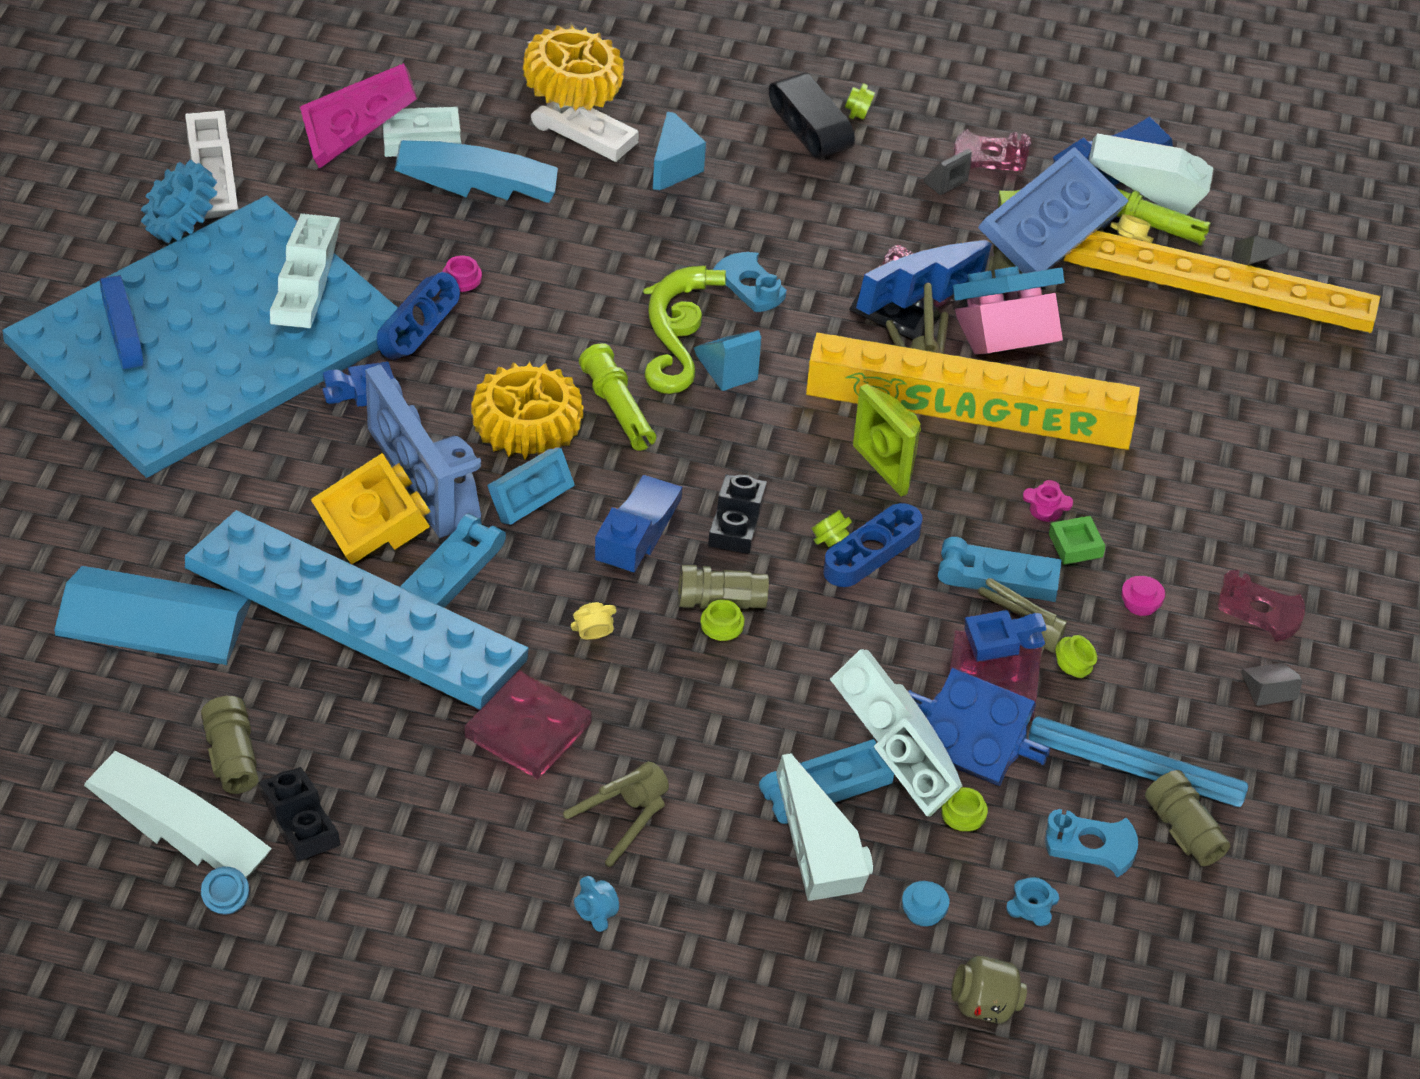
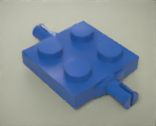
[908,668,1051,786]

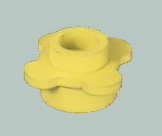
[1110,214,1153,243]
[571,602,616,640]

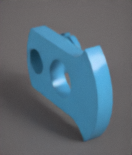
[713,252,787,312]
[1045,809,1138,878]

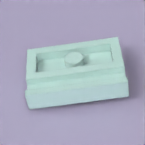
[383,107,461,157]

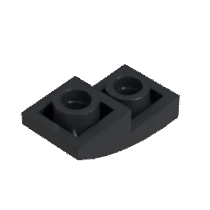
[708,474,767,554]
[258,767,341,862]

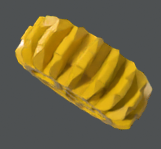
[523,25,624,111]
[471,361,583,459]

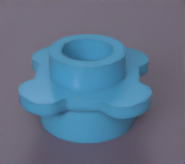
[574,876,619,932]
[1006,878,1059,926]

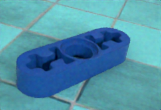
[377,272,460,360]
[100,275,143,370]
[823,503,923,587]

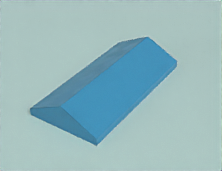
[54,566,252,665]

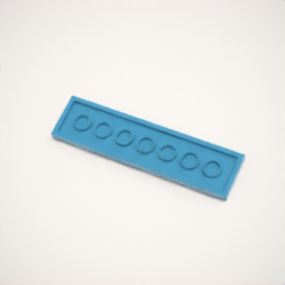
[185,510,529,710]

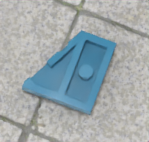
[953,266,1065,301]

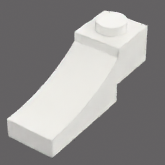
[185,111,238,219]

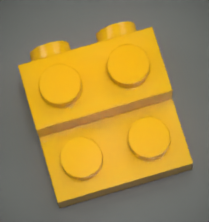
[311,453,431,564]

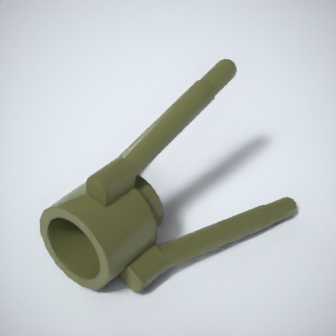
[886,283,949,354]
[978,578,1067,658]
[563,761,669,867]

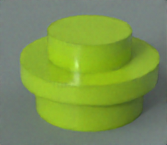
[844,83,875,120]
[811,510,852,548]
[701,600,745,641]
[1055,635,1097,678]
[941,787,988,831]

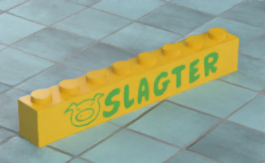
[806,333,1140,450]

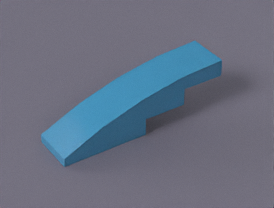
[394,140,558,203]

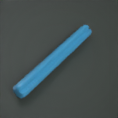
[1029,716,1248,807]

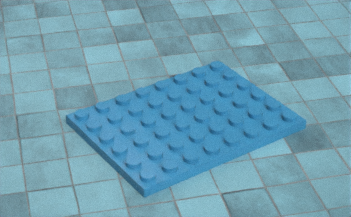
[2,195,407,478]

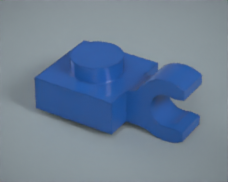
[322,362,394,407]
[964,610,1046,662]

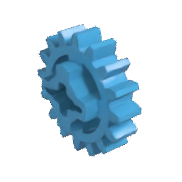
[141,160,217,243]

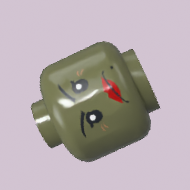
[951,956,1027,1024]

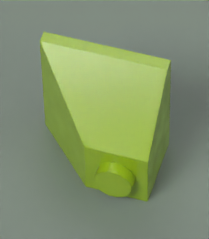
[853,384,921,497]

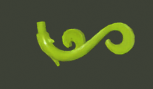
[643,266,726,394]

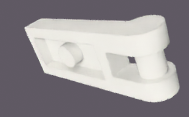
[531,102,639,162]

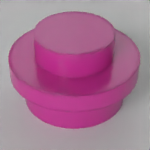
[442,255,482,292]
[1121,576,1165,616]

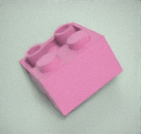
[955,287,1063,355]

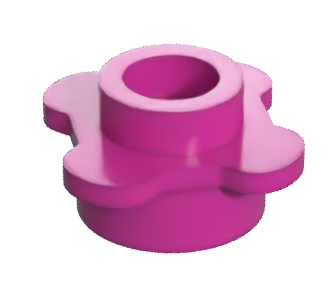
[1023,480,1073,522]

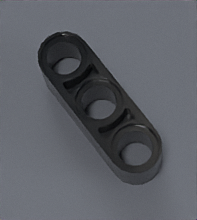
[769,73,855,159]

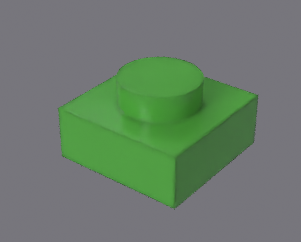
[1049,516,1105,565]

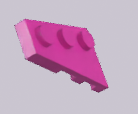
[300,63,417,169]

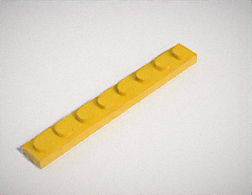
[1064,230,1380,333]

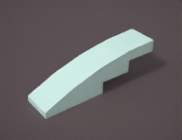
[270,214,340,328]
[84,751,272,879]

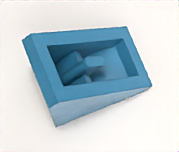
[653,112,706,190]
[694,330,761,391]

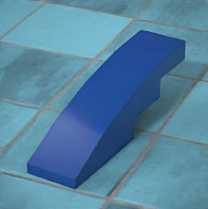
[856,240,992,315]

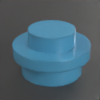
[201,866,250,915]
[902,881,949,926]

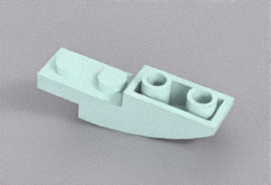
[830,649,962,816]

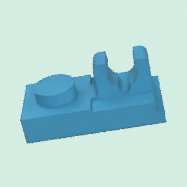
[487,447,575,525]

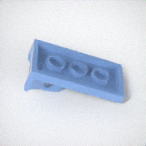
[978,147,1129,273]
[365,364,481,538]

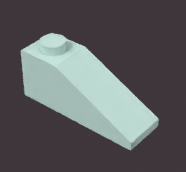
[1089,134,1213,215]
[776,754,873,901]

